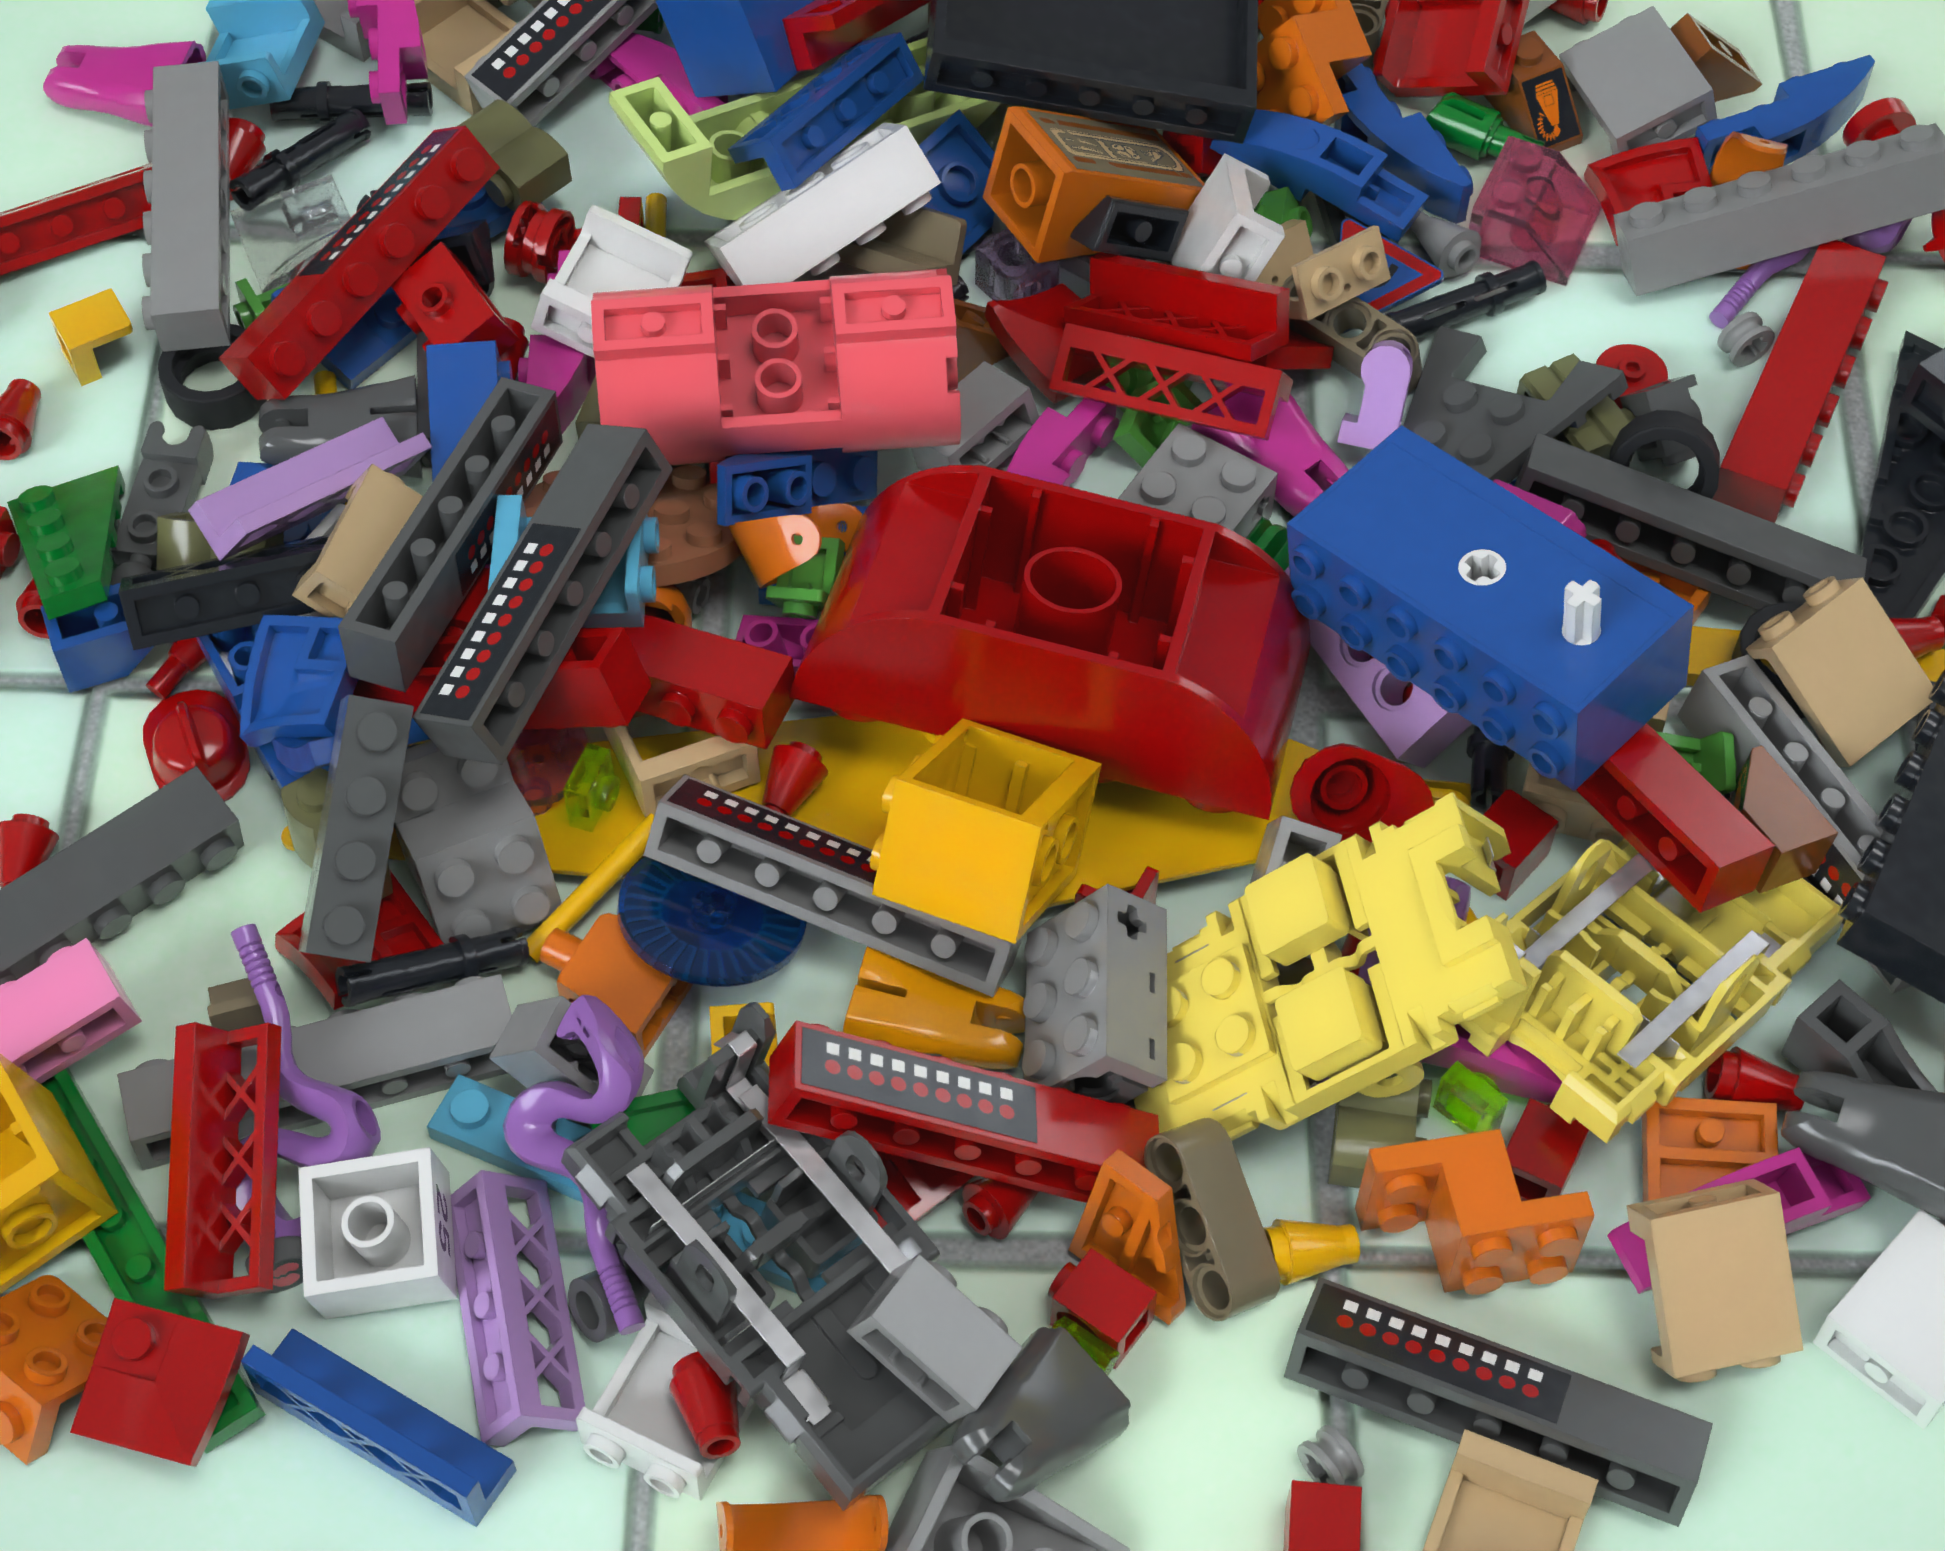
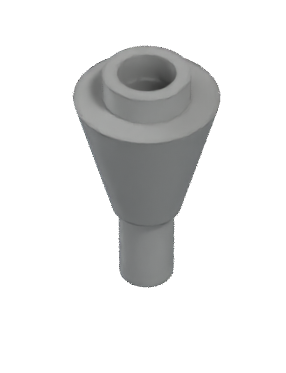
[1409,211,1481,278]

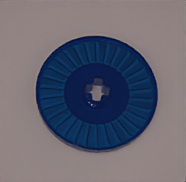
[617,856,807,987]

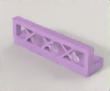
[188,417,432,561]
[451,1170,585,1447]

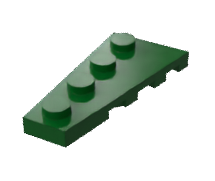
[7,465,126,620]

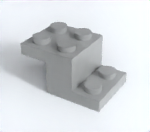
[394,740,562,944]

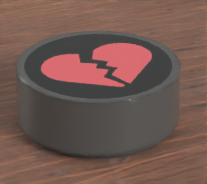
[245,1236,303,1293]

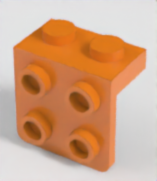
[0,1275,107,1465]

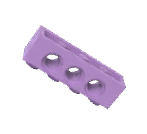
[1285,567,1473,768]

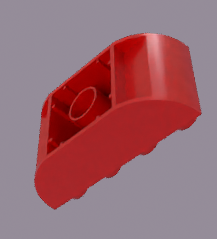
[789,465,1310,820]

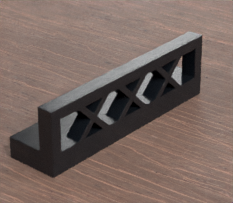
[119,534,330,650]

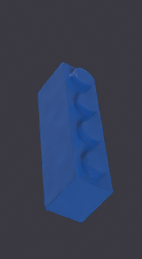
[426,340,513,564]

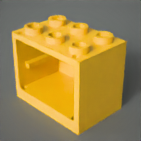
[870,718,1102,944]
[0,1054,118,1294]

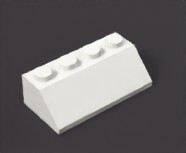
[704,122,941,286]

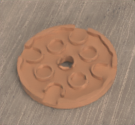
[524,465,741,587]

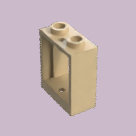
[603,711,761,818]

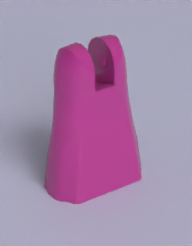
[43,41,206,127]
[1191,392,1349,517]

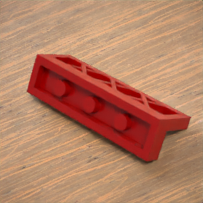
[782,0,931,71]
[0,163,152,276]
[1064,252,1290,362]
[1048,323,1293,441]
[164,1022,282,1300]

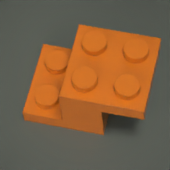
[1256,0,1372,126]
[1355,1129,1595,1295]

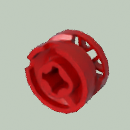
[504,200,576,284]

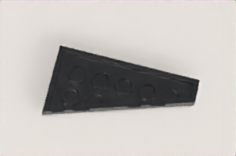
[1859,331,1945,618]

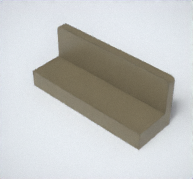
[837,206,967,286]

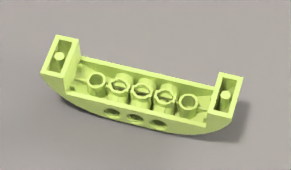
[609,37,1001,220]

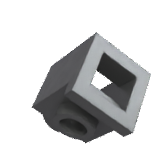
[1620,374,1703,466]

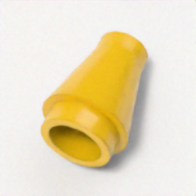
[1263,1219,1360,1286]

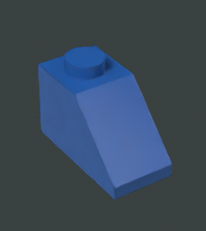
[40,583,154,693]

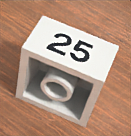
[298,1147,458,1319]

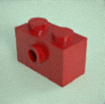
[391,241,520,356]

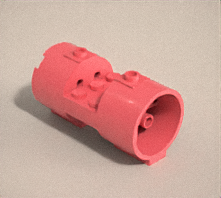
[591,268,961,465]

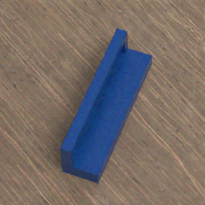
[727,32,924,191]
[241,1328,517,1527]

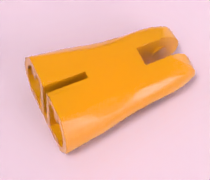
[843,946,1025,1070]

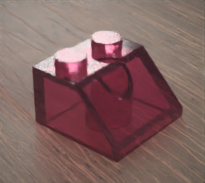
[1469,136,1602,286]

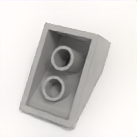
[885,1444,1130,1551]

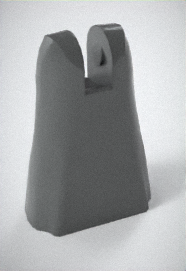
[258,375,423,478]
[1781,1071,1945,1221]
[951,1327,1131,1502]

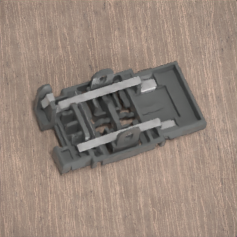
[561,1002,961,1511]

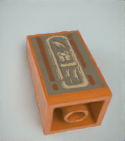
[982,106,1205,263]

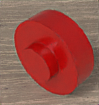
[1842,97,1916,147]
[1596,344,1668,409]

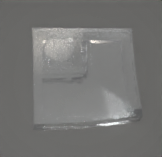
[230,174,351,293]

